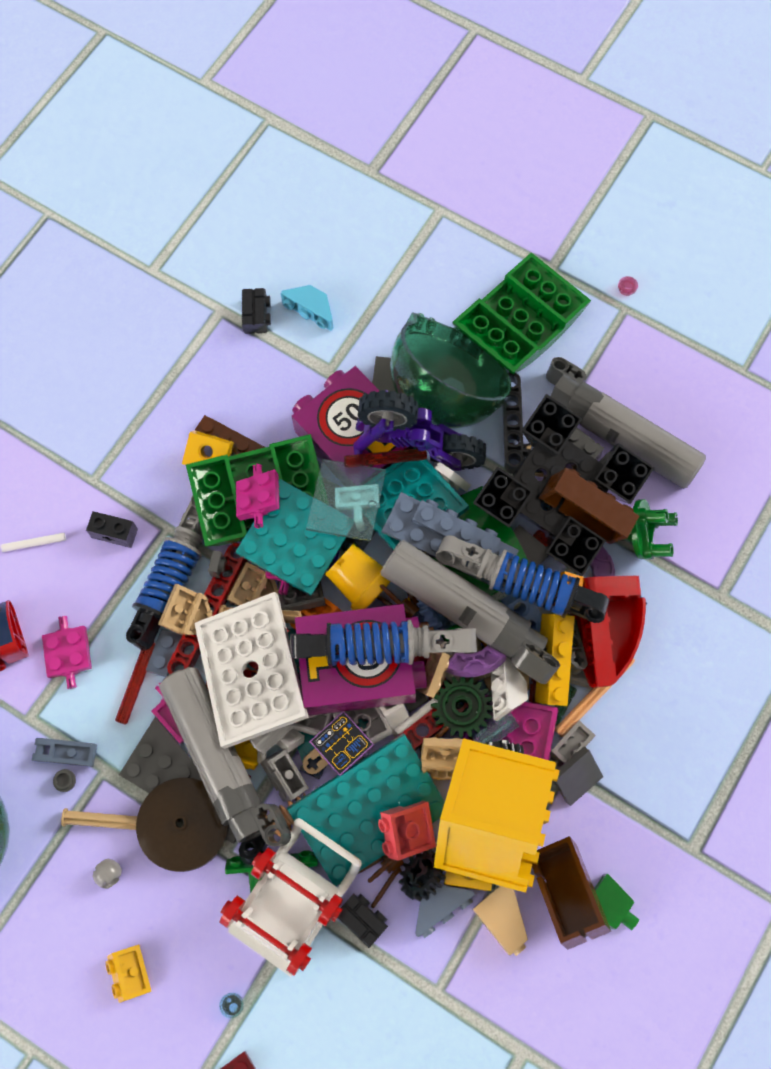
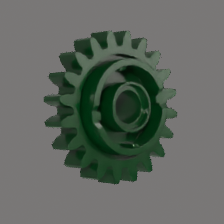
[431,677,493,739]

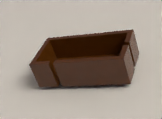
[539,468,639,544]
[532,836,612,950]

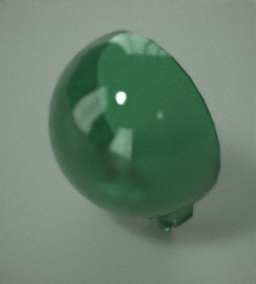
[390,312,512,429]

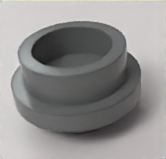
[53,769,76,792]

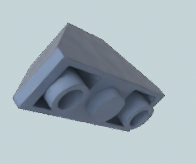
[415,885,475,939]

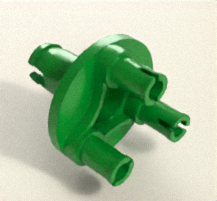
[618,499,678,559]

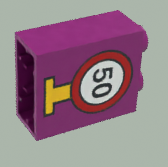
[292,365,420,488]
[295,604,427,716]

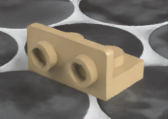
[416,652,452,698]

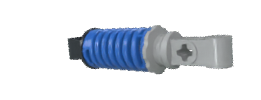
[126,496,204,651]
[436,535,609,623]
[290,620,477,667]

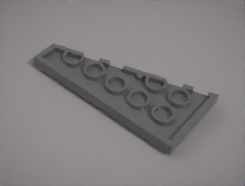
[119,717,236,844]

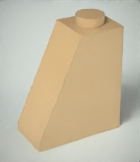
[472,886,528,956]

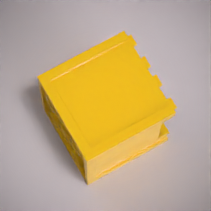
[434,738,560,893]

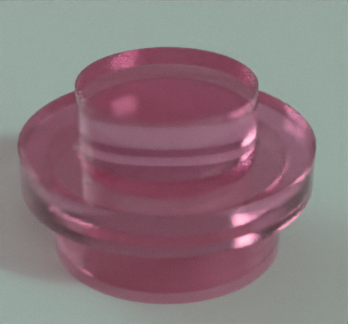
[618,276,638,296]

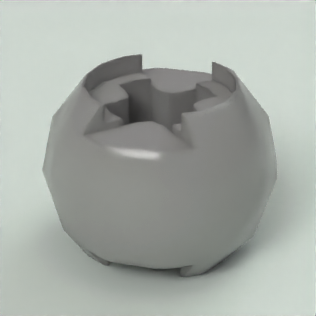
[92,858,122,889]

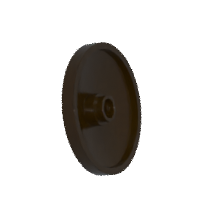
[136,778,229,872]

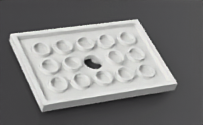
[194,592,309,749]

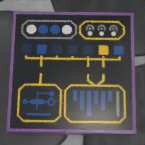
[309,711,374,776]

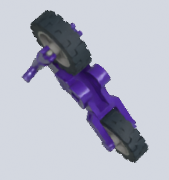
[354,390,486,471]

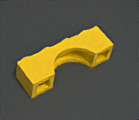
[535,614,575,706]

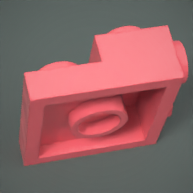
[378,801,436,861]

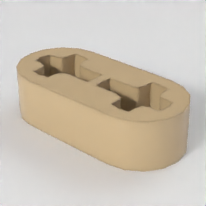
[303,748,328,774]

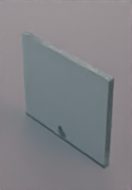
[306,459,386,542]

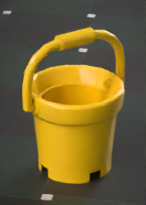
[325,543,410,610]

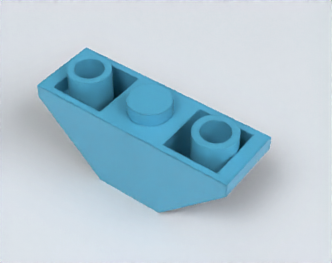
[280,285,334,331]

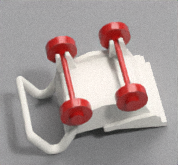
[219,818,362,977]

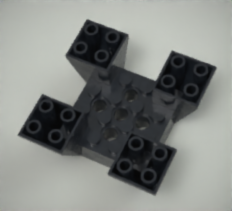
[473,394,655,576]

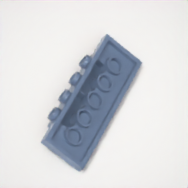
[382,492,519,585]

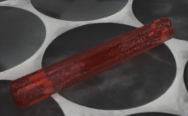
[344,449,427,468]
[115,643,155,725]

